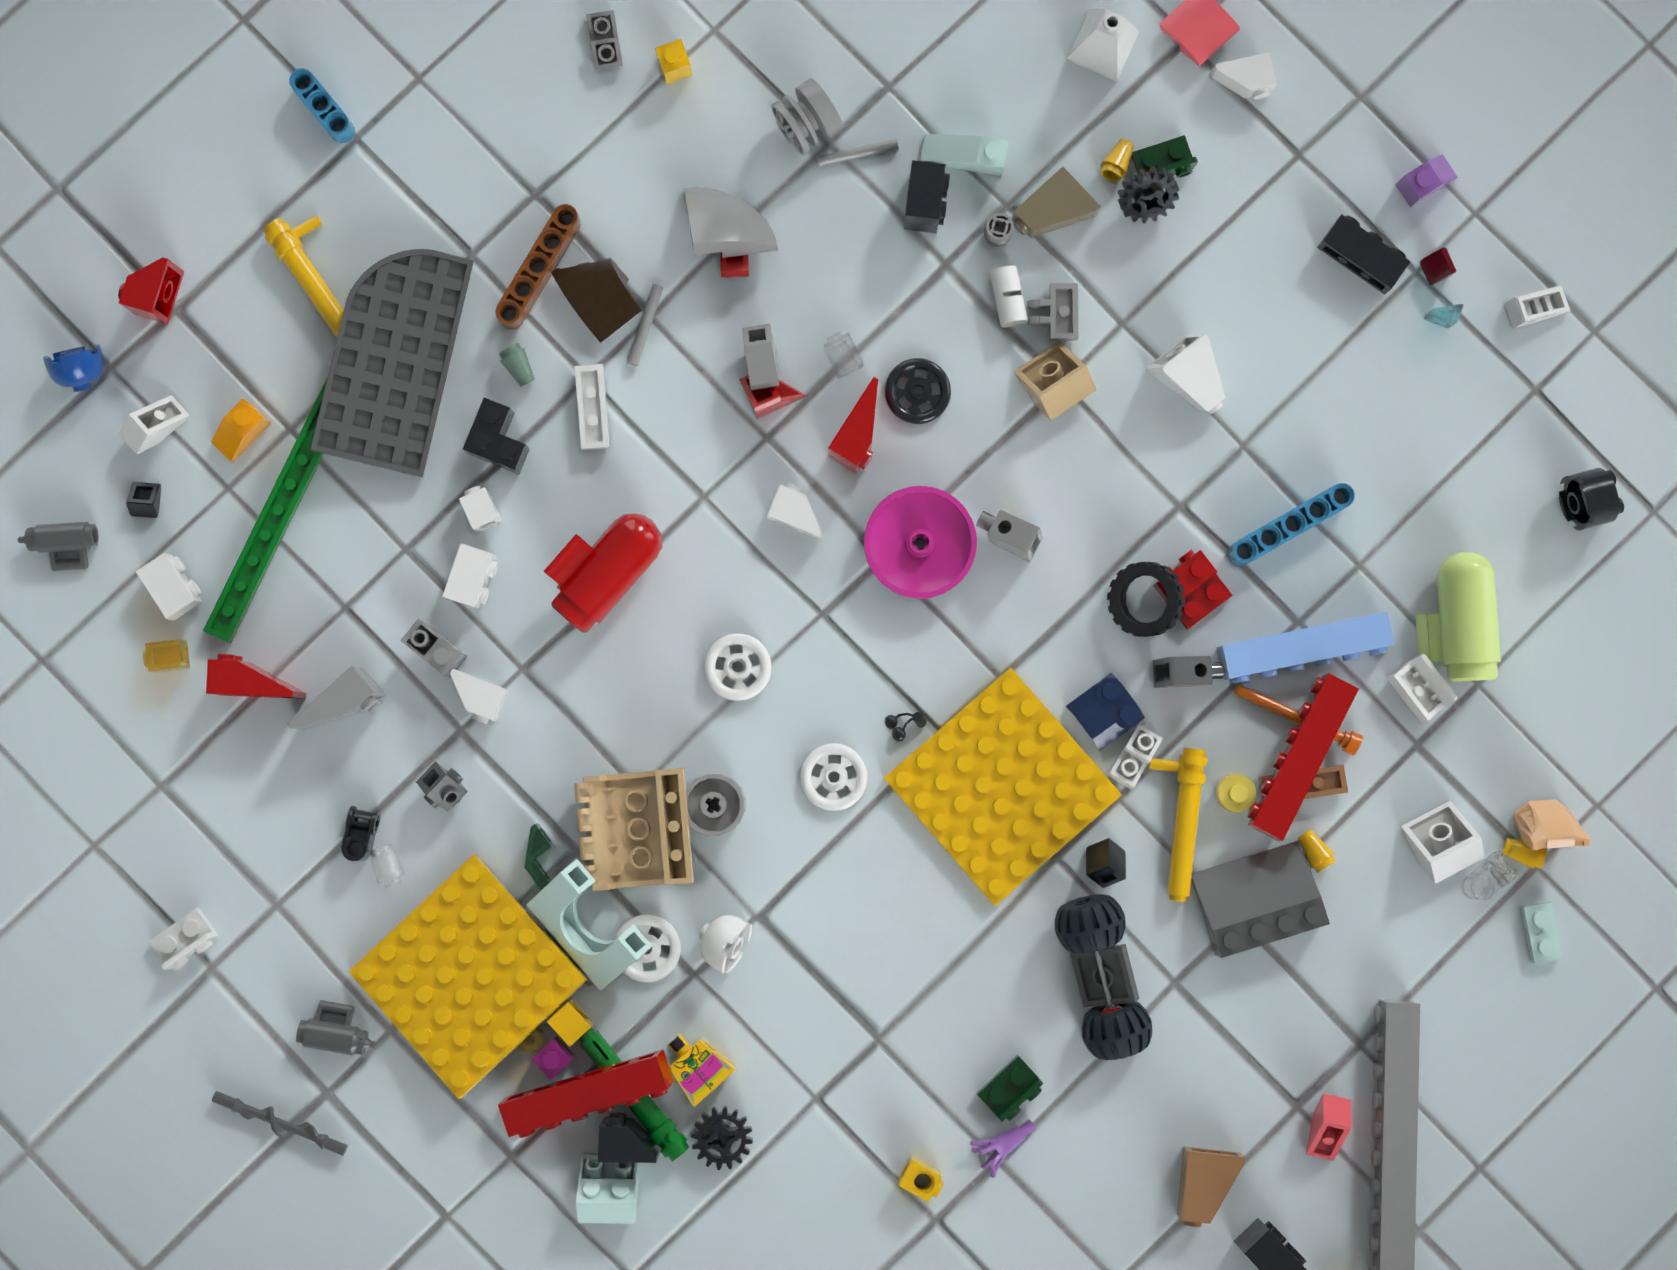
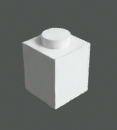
[459,486,502,532]

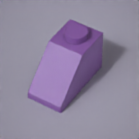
[1395,154,1458,208]

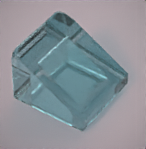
[1424,304,1464,329]

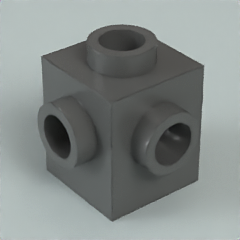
[416,761,468,812]

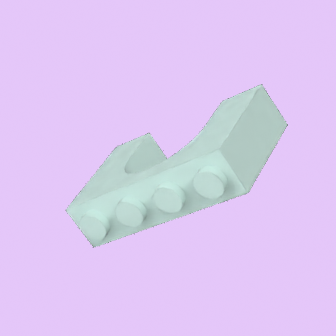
[527,859,652,991]

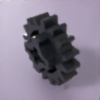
[1118,166,1179,223]
[691,1106,753,1170]

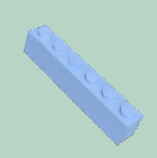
[1217,612,1395,684]

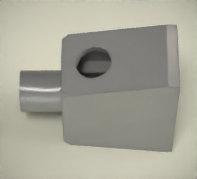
[976,510,1043,562]

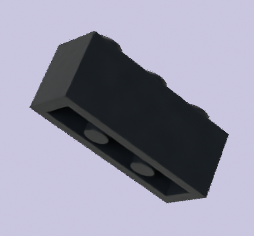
[1317,214,1410,295]

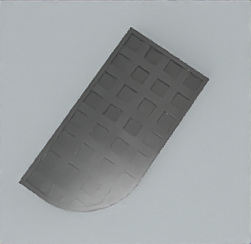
[310,249,474,478]

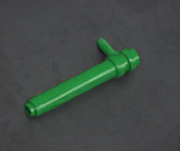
[579,1028,689,1162]

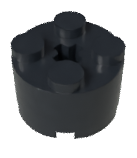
[1559,468,1624,531]

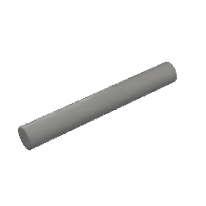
[815,139,899,167]
[627,284,663,366]

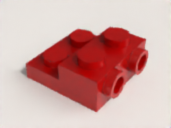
[1153,549,1233,630]

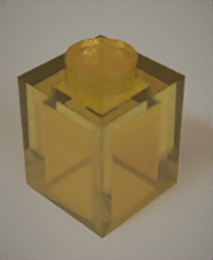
[142,639,190,673]

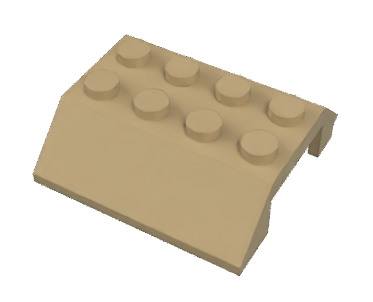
[574,768,694,891]

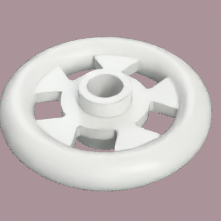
[704,633,772,701]
[800,743,868,811]
[614,914,681,983]

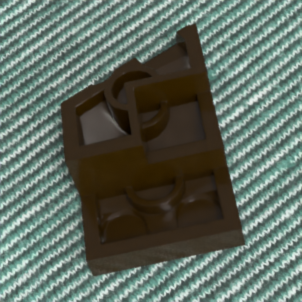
[551,258,644,343]

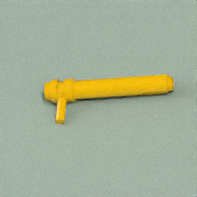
[263,215,344,339]
[1149,748,1208,902]

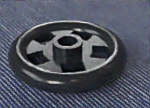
[885,358,951,424]

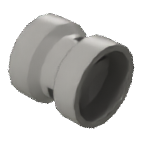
[984,213,1014,247]

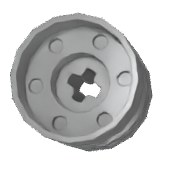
[771,78,843,155]

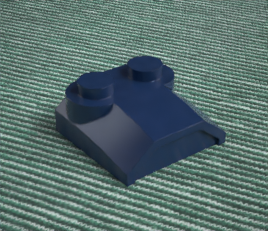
[1066,673,1145,751]

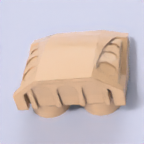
[1514,799,1590,850]

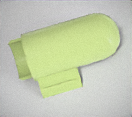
[1415,551,1501,683]

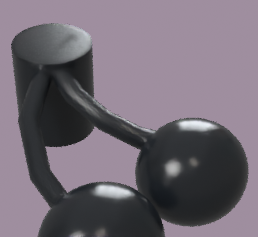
[885,712,927,742]

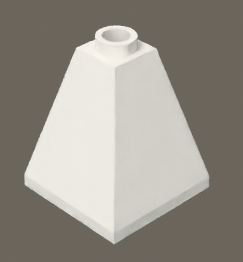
[1067,9,1140,82]
[1145,333,1225,414]

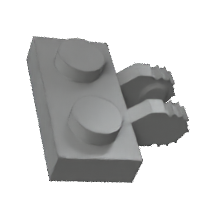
[1027,283,1079,341]

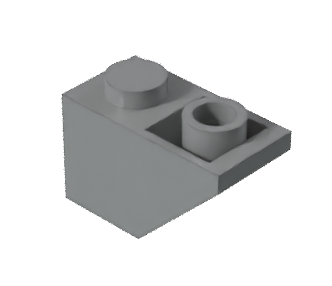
[742,324,779,390]
[400,619,467,677]

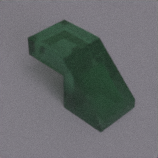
[524,823,555,890]

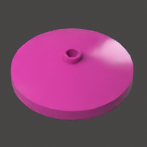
[864,486,977,599]

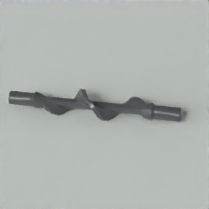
[212,1091,348,1156]

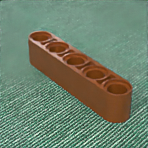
[495,204,581,330]

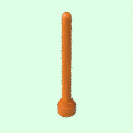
[1234,685,1363,756]

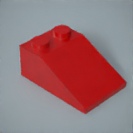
[828,377,878,474]
[206,654,306,699]

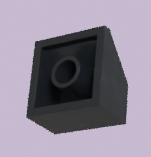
[598,1113,661,1163]

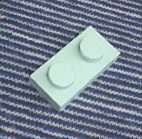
[1521,902,1563,963]

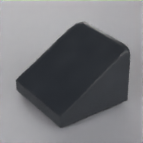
[126,482,161,518]

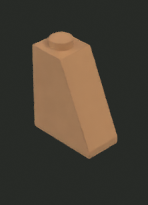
[1177,1146,1245,1227]

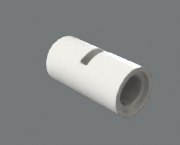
[989,266,1028,328]

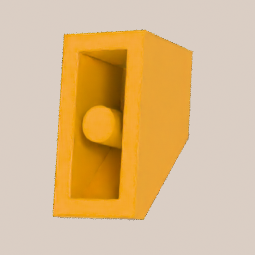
[211,398,271,462]

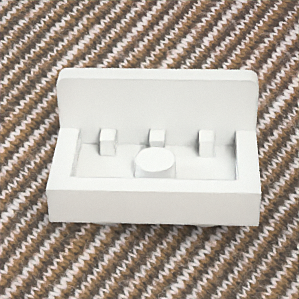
[1388,654,1457,724]

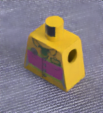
[667,1034,736,1107]

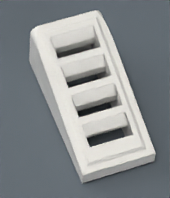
[1505,285,1570,329]

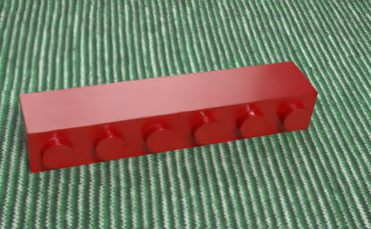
[1247,673,1359,841]
[498,1049,674,1138]

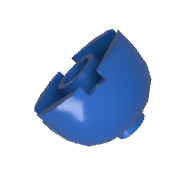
[43,345,104,392]

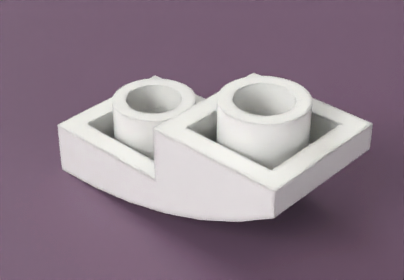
[1107,724,1163,790]

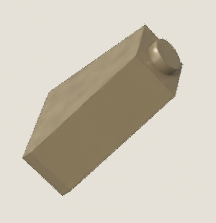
[1012,167,1101,238]

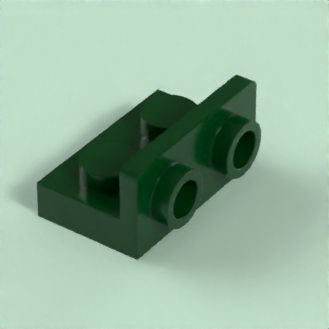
[1131,135,1198,178]
[976,1055,1043,1123]

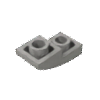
[586,10,623,70]

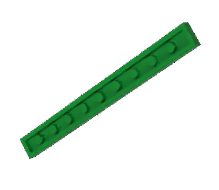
[203,379,327,643]

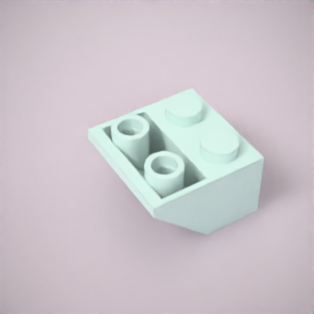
[576,1154,638,1224]

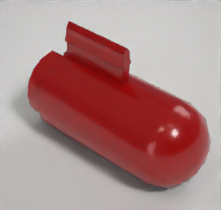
[543,514,662,633]

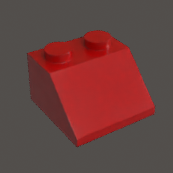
[118,257,184,324]

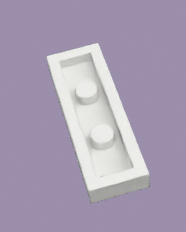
[574,364,610,451]

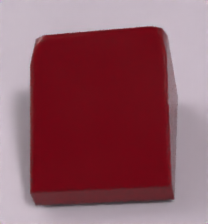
[1420,247,1457,285]

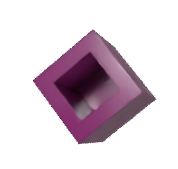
[531,1036,576,1080]

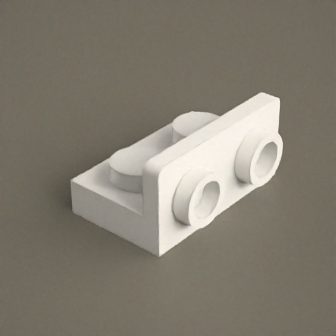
[149,908,218,971]

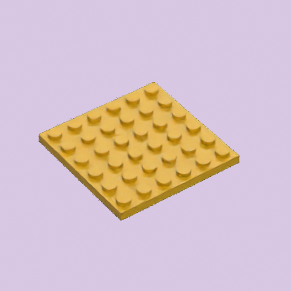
[884,667,1122,906]
[348,854,587,1099]

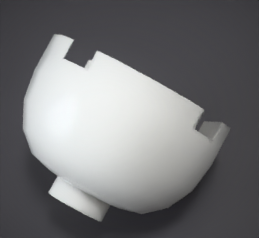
[699,915,752,973]

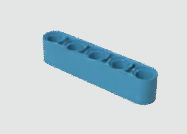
[1228,483,1355,566]

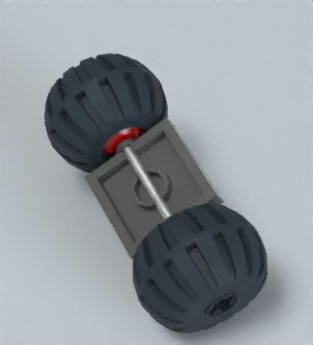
[1055,894,1152,1060]

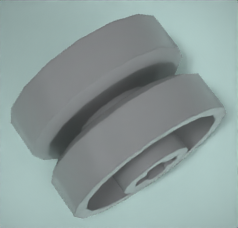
[686,774,746,836]

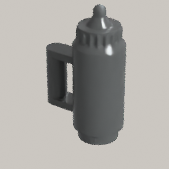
[17,522,99,571]
[296,1000,377,1055]

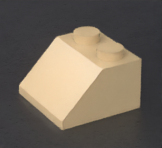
[1014,341,1097,421]

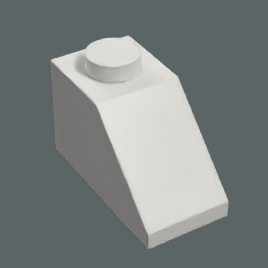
[1210,52,1277,100]
[119,395,190,455]
[767,483,821,540]
[450,668,509,724]

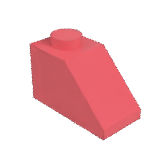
[1306,1094,1352,1161]

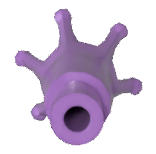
[970,1120,1036,1178]

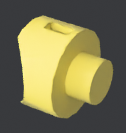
[1216,774,1256,812]

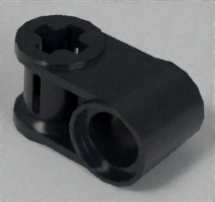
[341,806,381,861]

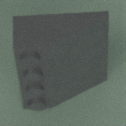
[1191,841,1330,958]

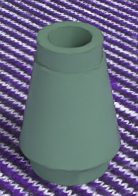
[499,343,535,387]

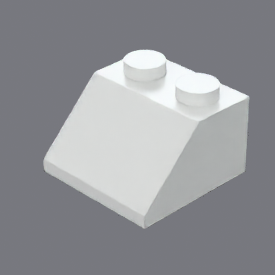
[1401,801,1485,884]

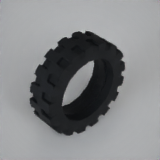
[1107,562,1185,637]

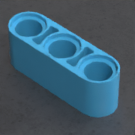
[289,68,355,143]

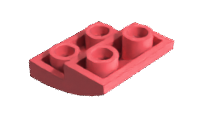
[1159,0,1240,66]

